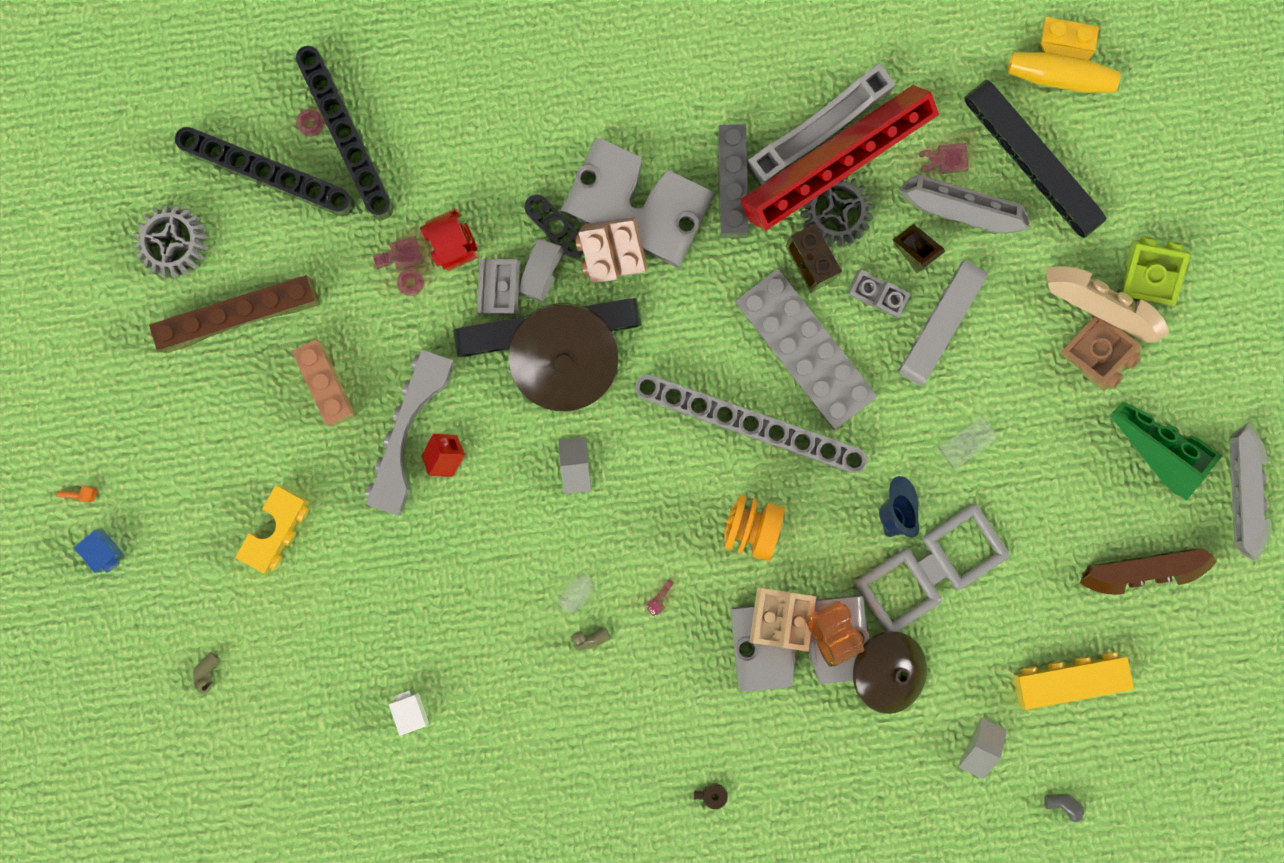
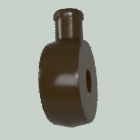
[694,783,728,809]

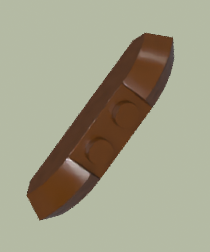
[1080,548,1217,595]

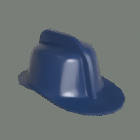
[879,476,919,538]

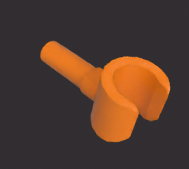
[57,485,98,503]

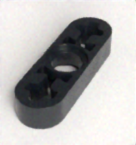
[524,195,584,259]

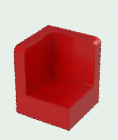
[422,433,465,477]

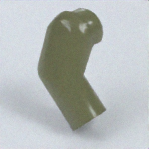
[571,627,611,651]
[193,651,221,694]

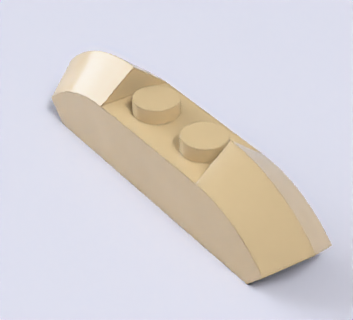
[1046,266,1170,343]

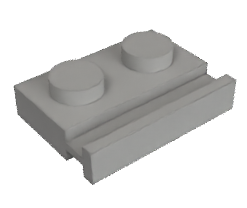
[477,259,521,315]

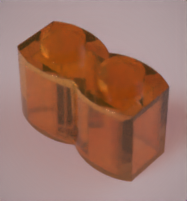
[805,600,864,667]

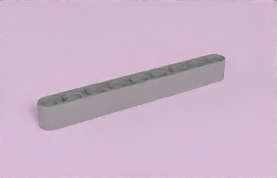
[635,375,867,473]

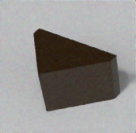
[893,224,945,273]

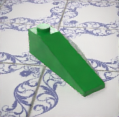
[1110,401,1222,501]

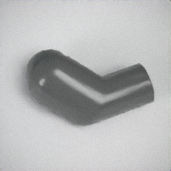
[1044,794,1084,822]

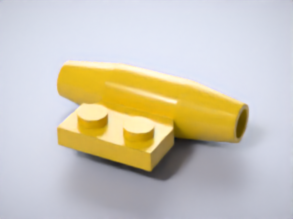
[1008,17,1121,93]

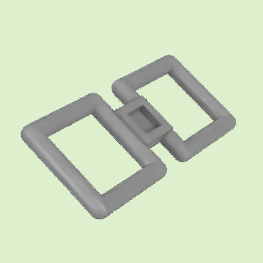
[855,504,1010,632]

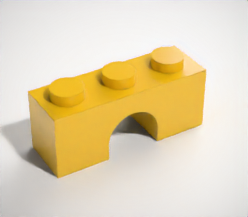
[235,485,309,573]

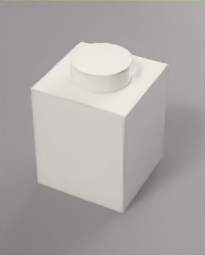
[389,690,429,736]

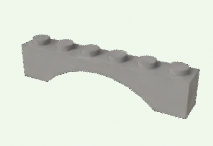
[747,63,896,185]
[365,350,455,516]

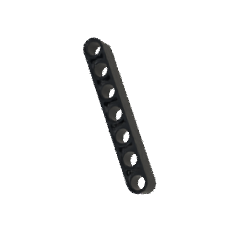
[296,45,394,220]
[964,79,1107,238]
[175,127,355,216]
[453,298,642,357]

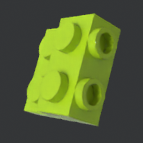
[1121,236,1191,306]

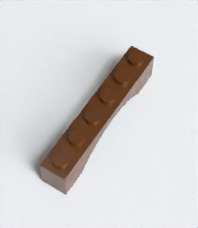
[149,275,320,353]

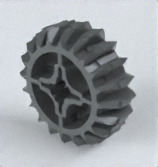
[800,177,874,248]

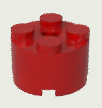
[420,208,479,271]

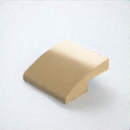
[749,587,816,652]

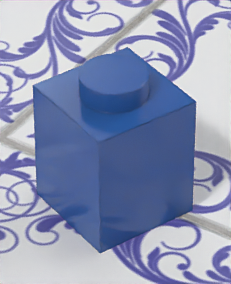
[74,530,124,573]

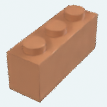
[292,339,356,427]

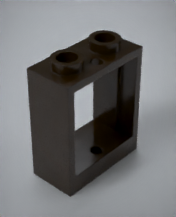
[785,223,842,293]

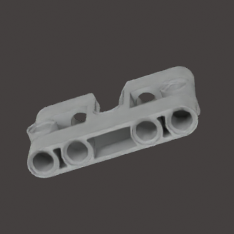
[560,138,715,267]
[730,595,869,691]

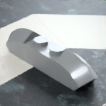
[899,175,1031,234]
[1229,422,1271,561]

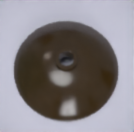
[853,631,927,714]

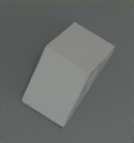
[559,437,592,494]
[958,717,1006,779]

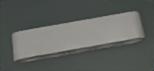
[898,259,988,387]

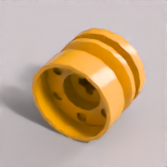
[724,494,785,562]

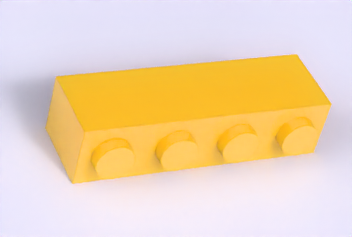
[1013,651,1134,710]

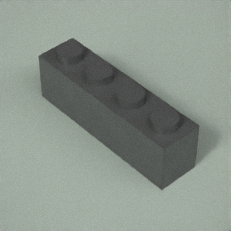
[717,124,749,239]

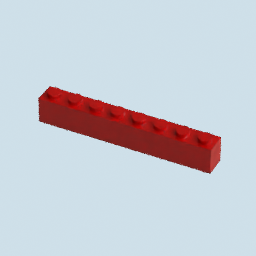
[740,85,939,231]

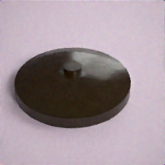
[509,303,618,412]

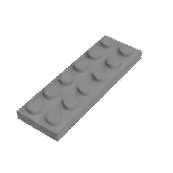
[735,269,878,430]

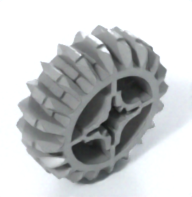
[133,205,209,278]

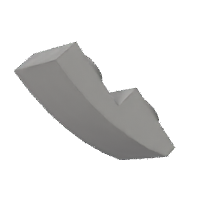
[519,239,564,302]
[846,269,910,318]

